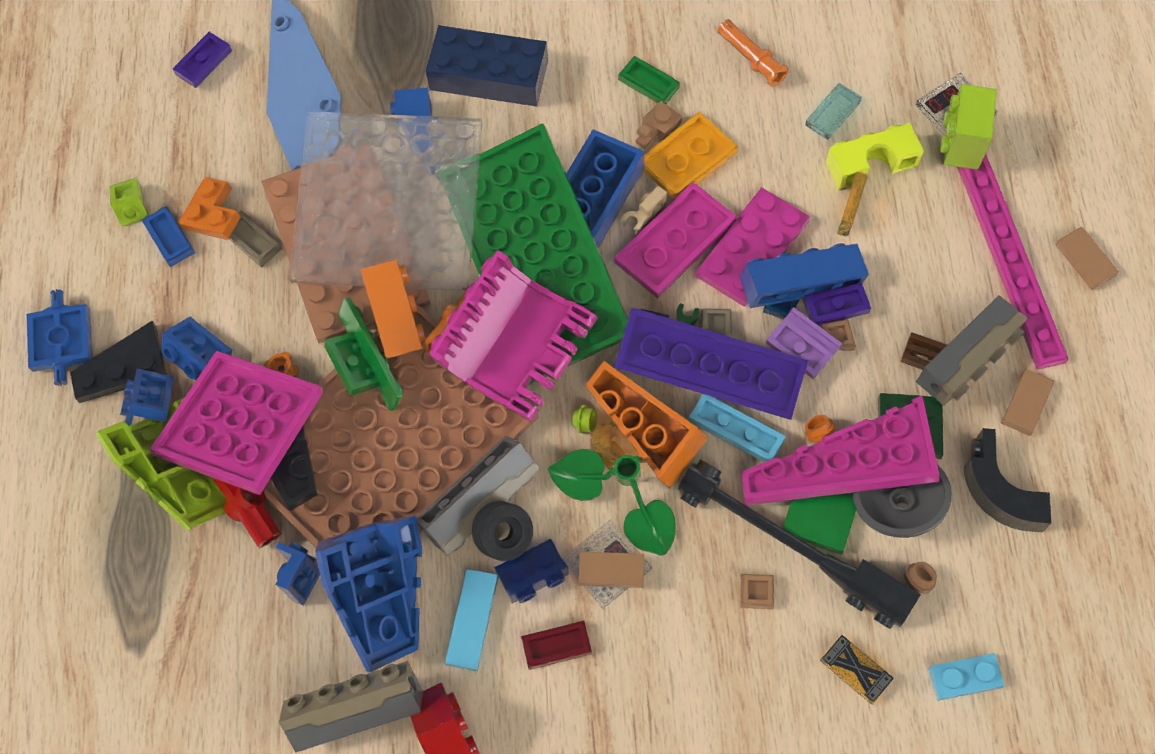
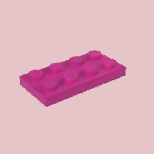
[614,182,737,299]
[696,187,810,307]

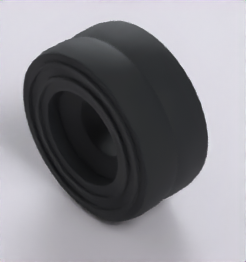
[472,501,533,561]

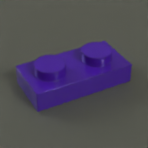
[173,31,232,88]
[803,282,872,326]

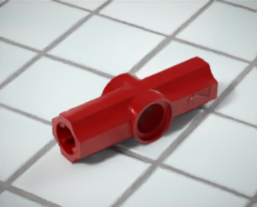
[213,478,282,549]

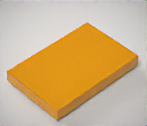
[643,111,739,200]

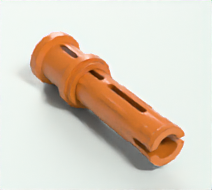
[717,19,789,87]

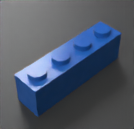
[739,243,869,309]

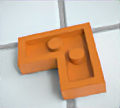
[178,177,241,240]

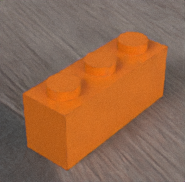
[361,259,426,359]

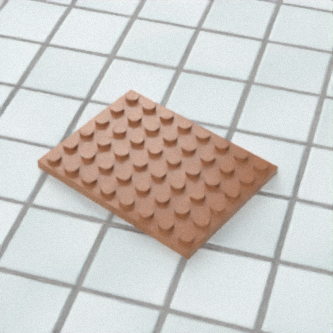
[263,303,539,548]

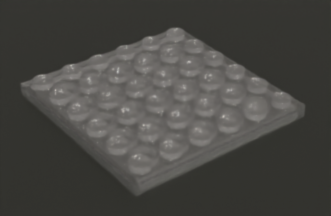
[288,112,483,291]

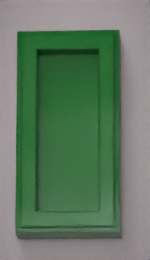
[618,56,680,104]

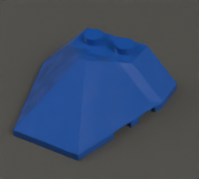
[315,515,422,672]

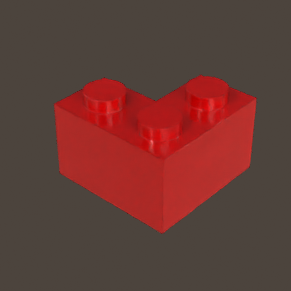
[410,682,480,754]

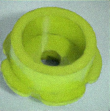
[573,404,597,434]

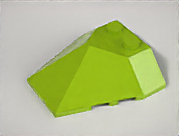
[96,397,227,531]

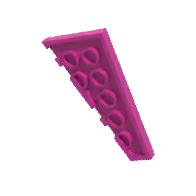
[742,396,939,505]

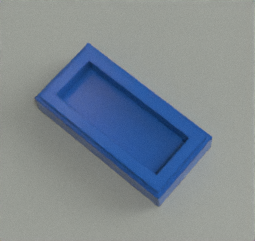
[141,206,195,267]

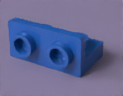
[162,316,232,381]
[120,369,174,426]
[275,542,320,606]

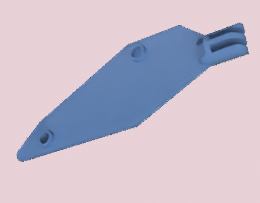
[267,0,341,171]

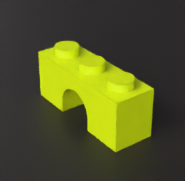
[826,123,924,190]

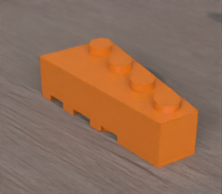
[585,361,708,488]

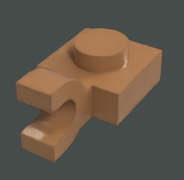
[636,101,682,149]

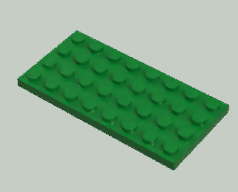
[439,123,628,385]

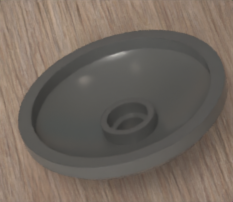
[853,464,952,538]

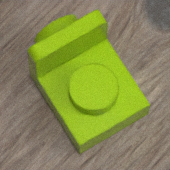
[109,178,148,226]

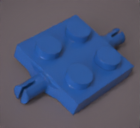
[26,289,92,386]

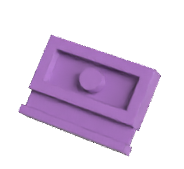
[766,307,842,380]

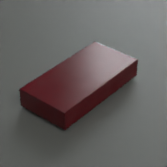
[521,620,592,670]

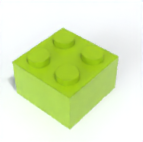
[940,84,997,170]

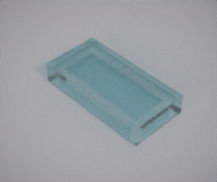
[805,83,862,140]

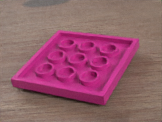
[150,351,323,495]

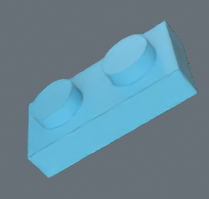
[928,653,1005,701]

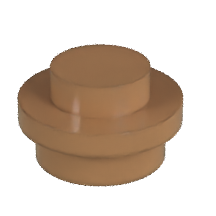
[904,562,937,594]

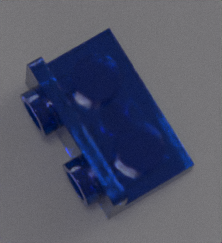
[494,539,569,604]

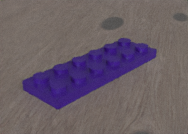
[613,307,808,420]

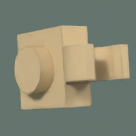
[621,186,667,236]

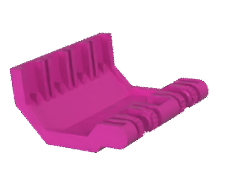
[429,250,598,422]

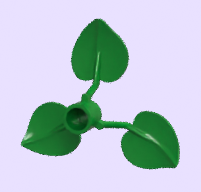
[548,413,681,556]

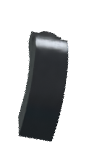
[964,428,1051,532]

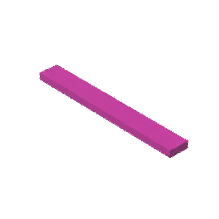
[957,154,1069,370]

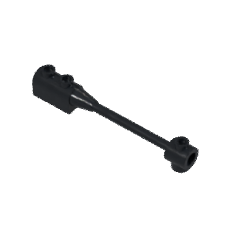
[678,459,921,629]

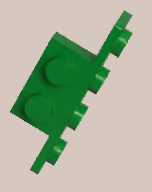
[324,297,403,412]

